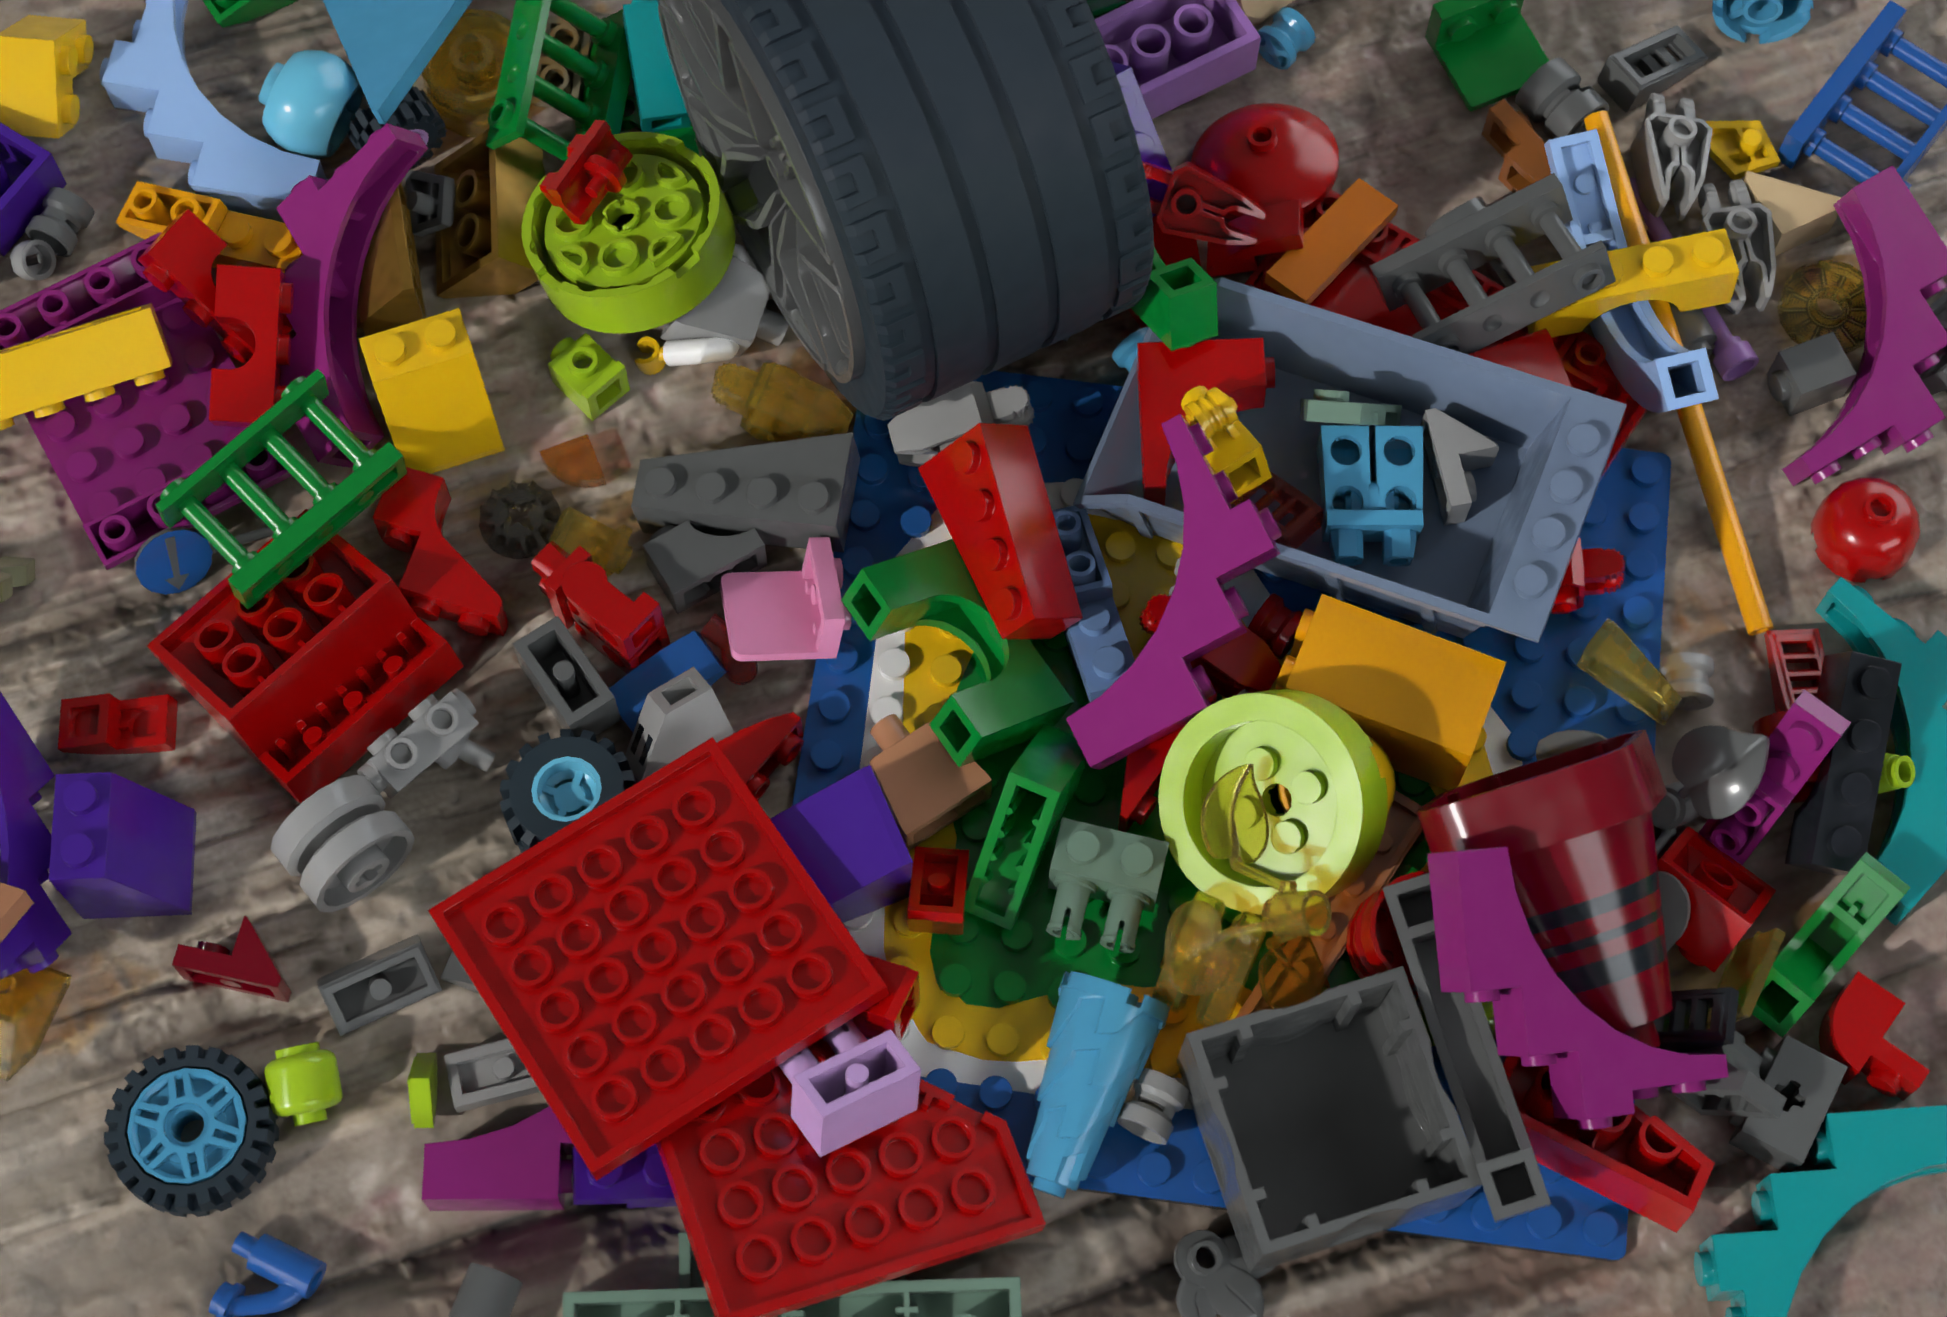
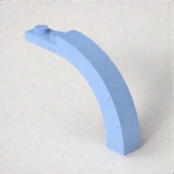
[1544,129,1719,413]

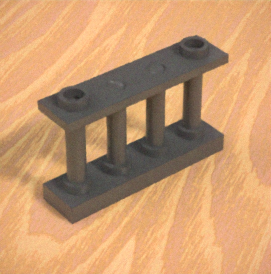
[1370,173,1616,354]

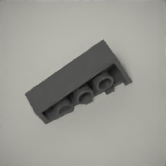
[631,432,860,552]

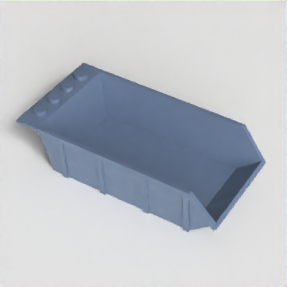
[1073,277,1627,643]

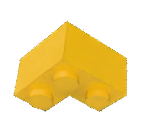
[0,15,94,139]

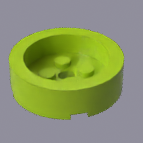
[522,132,736,334]
[1158,689,1388,915]

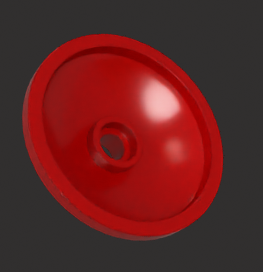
[1191,103,1339,220]

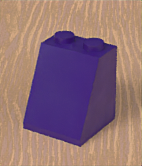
[770,765,913,923]
[49,772,197,919]

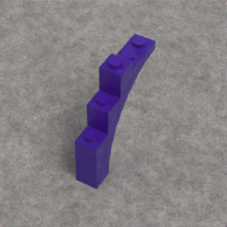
[0,691,72,980]

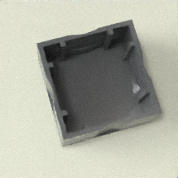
[1176,966,1482,1274]

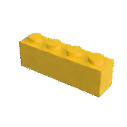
[0,303,173,431]

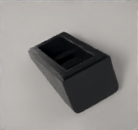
[1654,987,1739,1053]

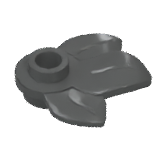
[1174,1230,1275,1317]

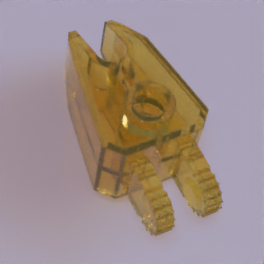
[711,362,854,442]

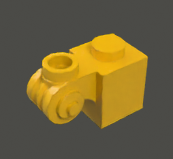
[1181,386,1272,504]

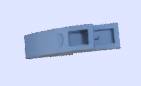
[1052,505,1135,702]

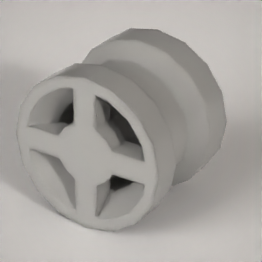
[1660,652,1715,711]

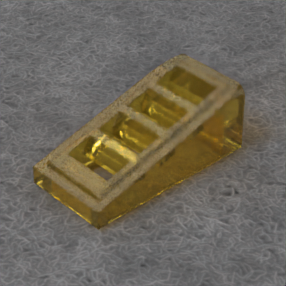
[1577,618,1682,726]

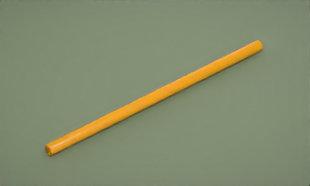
[1584,111,1774,636]

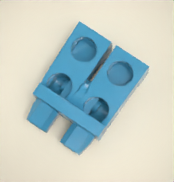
[1316,425,1424,566]

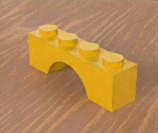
[1527,228,1740,338]

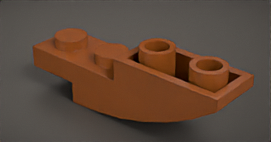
[1481,99,1649,232]

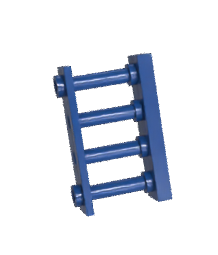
[1777,0,1947,190]

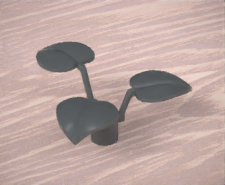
[1535,725,1770,952]

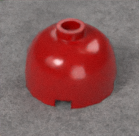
[1811,477,1920,583]

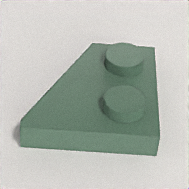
[1299,389,1402,426]

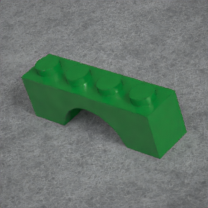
[1131,247,1218,351]

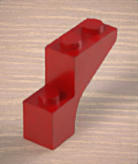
[372,467,509,637]

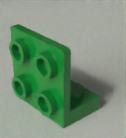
[1425,0,1550,112]

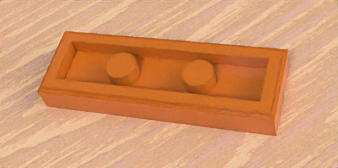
[1264,178,1398,305]

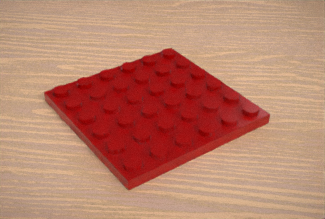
[428,737,889,1181]

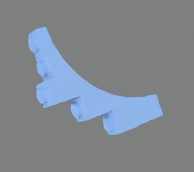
[100,0,327,222]

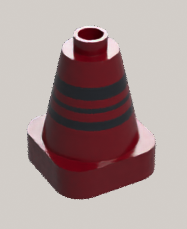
[1417,730,1673,1048]

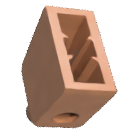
[869,714,992,851]

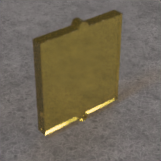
[1706,928,1786,1029]

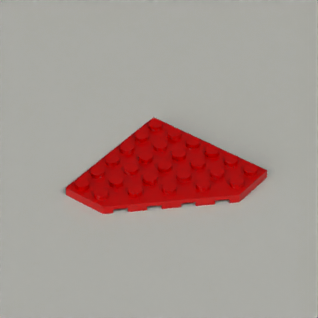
[656,1038,1046,1317]

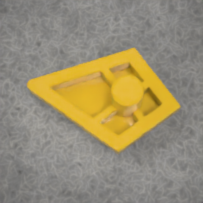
[1705,120,1780,180]

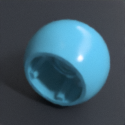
[259,50,364,159]

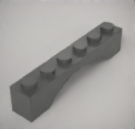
[1383,873,1551,1223]

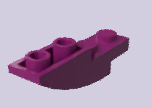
[1699,689,1851,865]

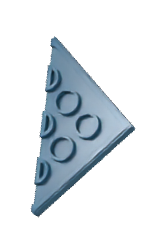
[323,0,473,124]

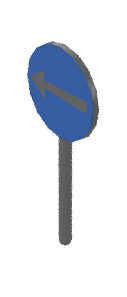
[134,526,274,595]

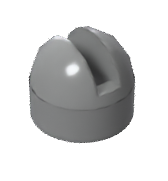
[10,240,56,281]

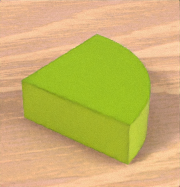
[407,1052,438,1128]

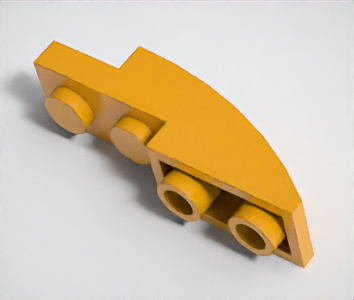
[115,181,303,273]

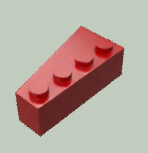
[918,423,1083,639]
[1502,1056,1715,1233]

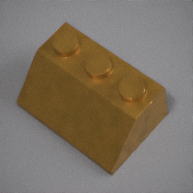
[434,129,545,299]
[357,182,427,336]

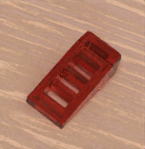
[1231,471,1324,549]

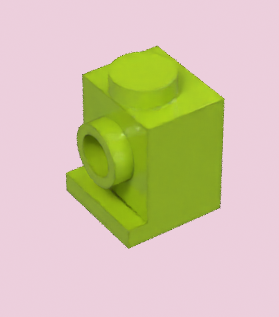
[548,332,630,421]

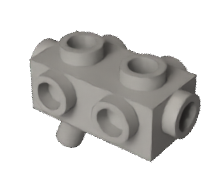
[357,688,496,799]

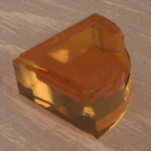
[539,434,606,488]

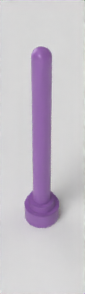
[1629,177,1759,381]

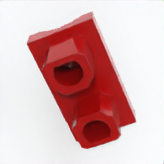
[539,120,633,225]

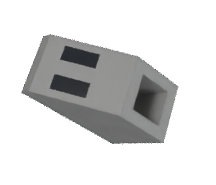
[625,667,735,782]

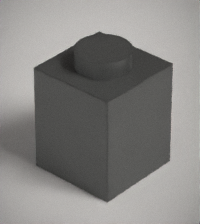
[1766,332,1857,417]

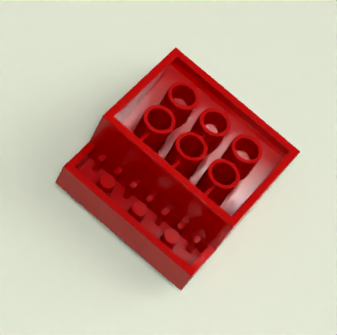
[146,509,464,804]

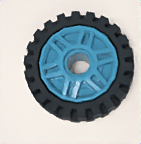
[104,1045,279,1217]

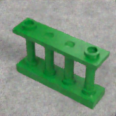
[485,0,632,162]
[155,369,407,609]

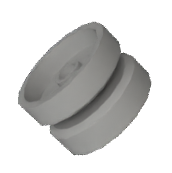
[270,775,415,912]

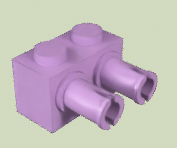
[778,1018,921,1157]

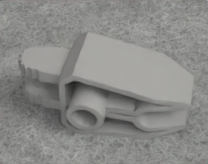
[1629,93,1713,221]
[1697,179,1776,315]
[887,381,1035,467]

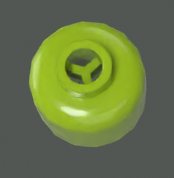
[264,1042,343,1126]

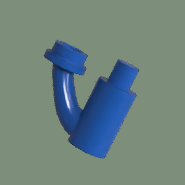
[209,1231,327,1317]

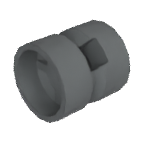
[1515,57,1610,139]

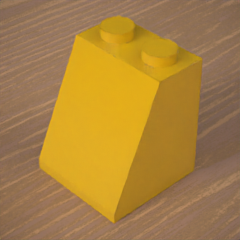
[359,308,505,474]

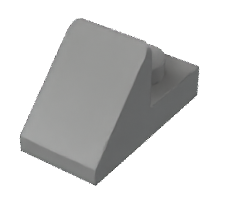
[1420,408,1499,526]

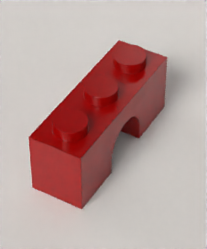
[137,209,293,363]
[209,264,294,427]

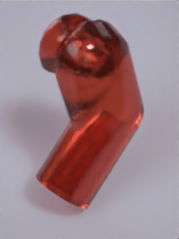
[699,613,758,685]

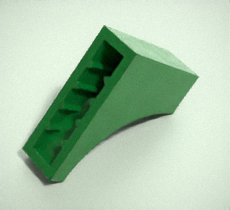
[965,723,1087,931]

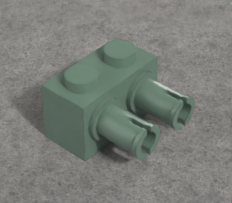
[1046,818,1169,953]

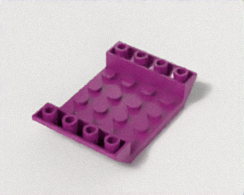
[0,232,292,570]

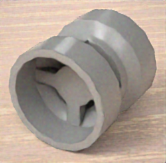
[1117,1068,1190,1145]

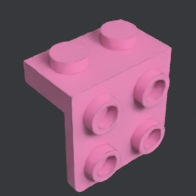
[720,537,852,661]

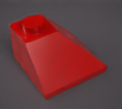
[1657,826,1776,973]

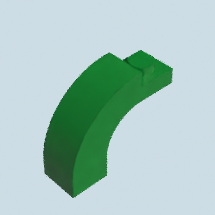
[1738,852,1911,1038]

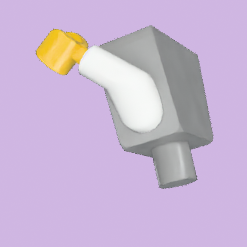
[634,243,789,375]

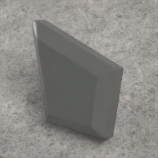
[405,170,456,237]

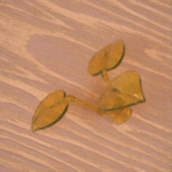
[1165,764,1331,1009]

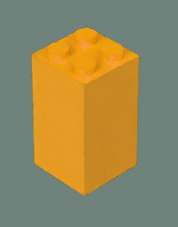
[1276,594,1506,790]

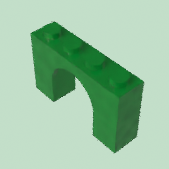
[841,539,1074,767]

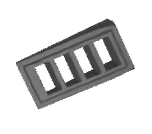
[1597,25,1708,112]

